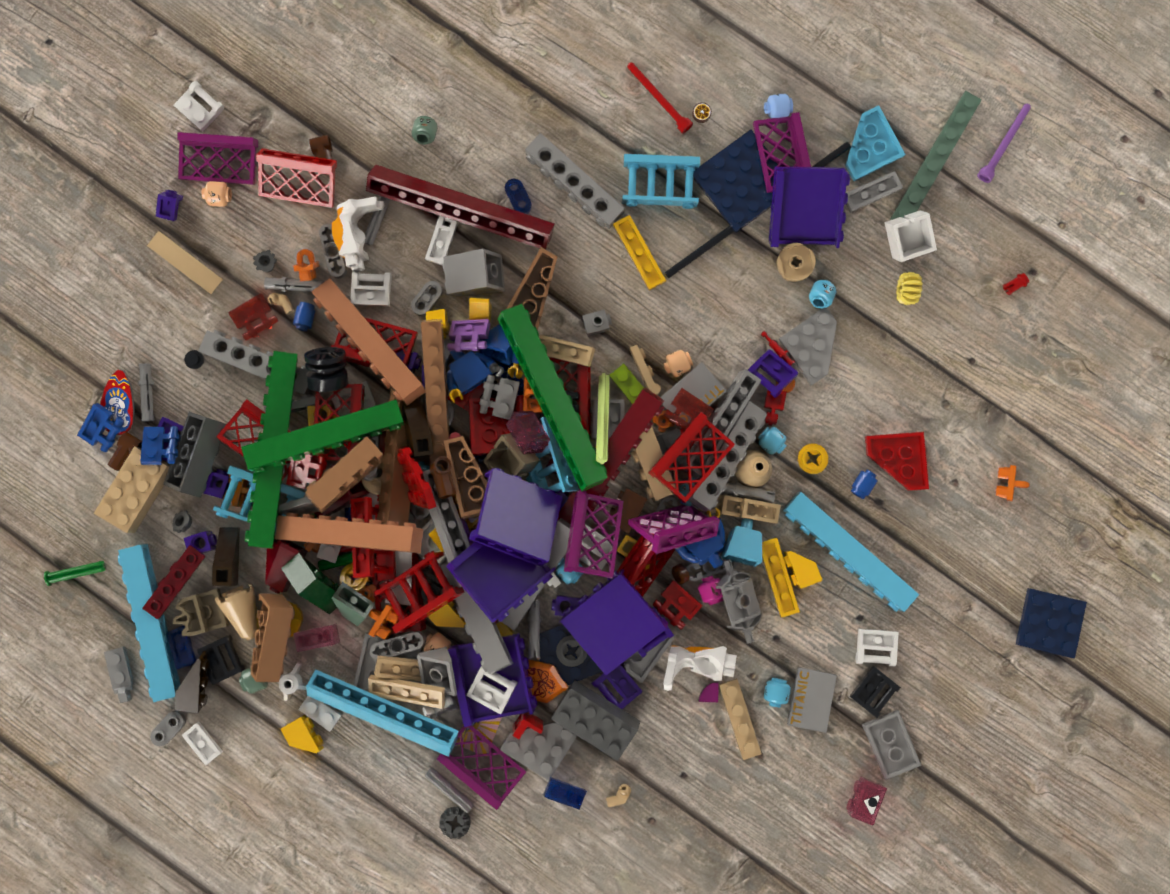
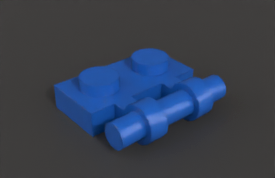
[77,403,124,452]
[140,426,180,465]

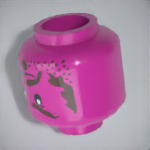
[698,575,724,605]

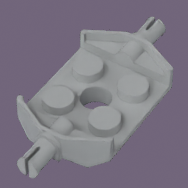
[716,559,762,644]

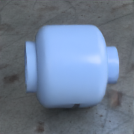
[764,94,793,119]

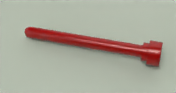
[627,62,693,134]

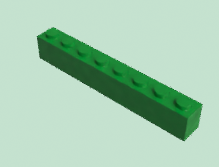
[241,400,405,473]

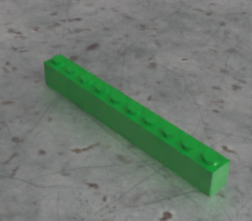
[498,304,608,492]
[245,351,298,549]

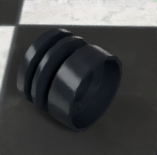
[304,347,349,392]

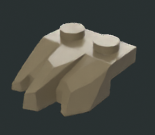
[173,588,229,636]

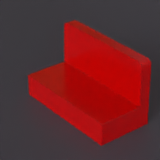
[512,712,543,739]

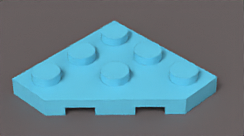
[845,105,906,182]

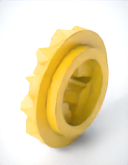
[797,443,828,474]
[339,563,369,592]

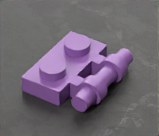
[447,319,491,352]

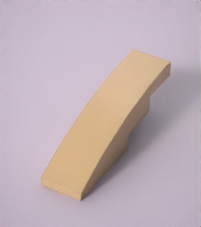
[147,231,223,294]
[698,493,781,524]

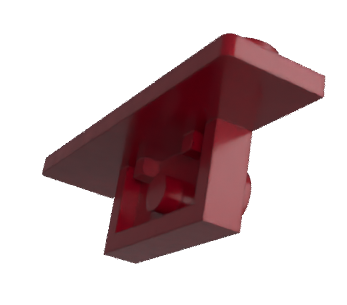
[142,545,206,619]

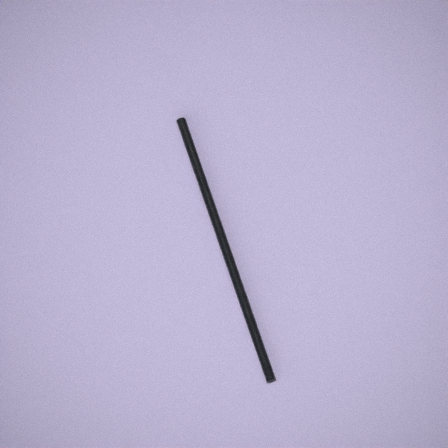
[665,142,851,278]

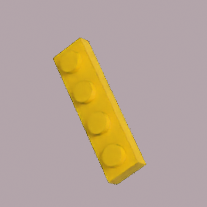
[613,215,666,291]
[762,538,800,618]

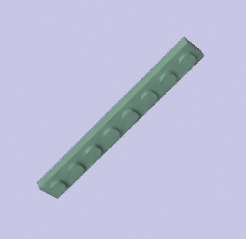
[890,90,982,220]

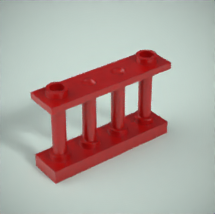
[351,497,396,581]
[374,551,465,634]

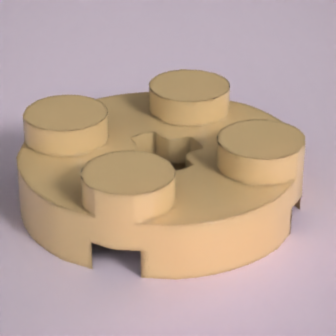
[777,243,816,282]

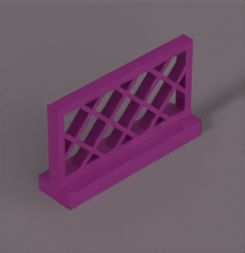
[753,112,811,193]
[177,132,258,185]
[564,490,623,578]
[628,504,720,554]
[437,726,526,810]

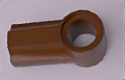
[309,135,333,175]
[107,432,142,471]
[430,456,456,499]

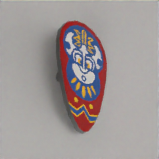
[100,369,135,435]

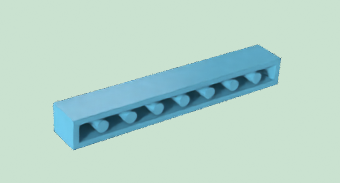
[783,492,919,612]
[118,544,181,702]
[306,670,459,757]

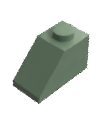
[332,582,375,626]

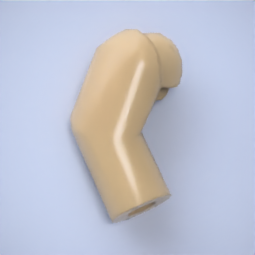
[267,293,295,315]
[606,784,631,807]

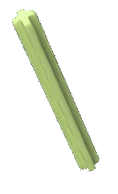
[596,373,610,464]

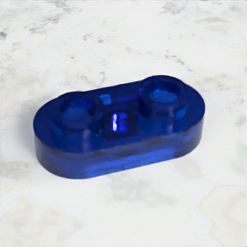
[505,178,532,214]

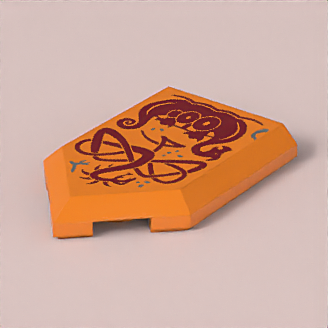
[527,660,569,703]

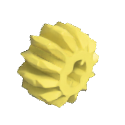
[896,272,923,305]

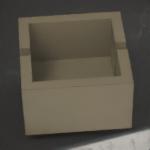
[483,432,540,481]

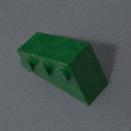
[281,553,340,615]

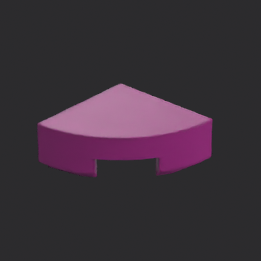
[698,682,719,702]

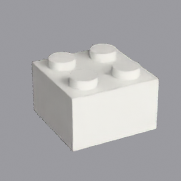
[884,210,937,262]

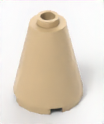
[735,450,772,488]
[215,584,260,640]

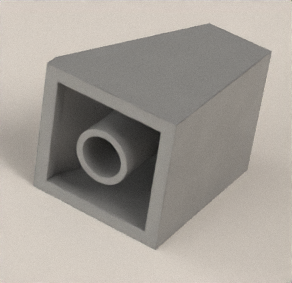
[443,248,505,297]

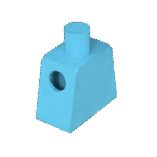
[721,518,762,567]

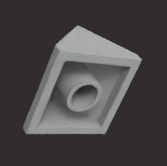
[417,647,457,696]

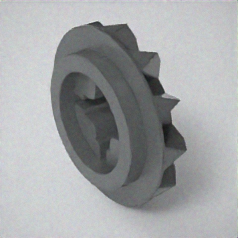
[556,635,587,667]
[439,807,471,839]

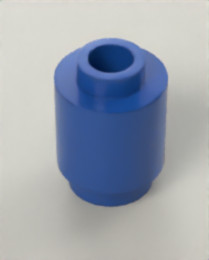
[293,302,316,332]
[851,470,878,499]

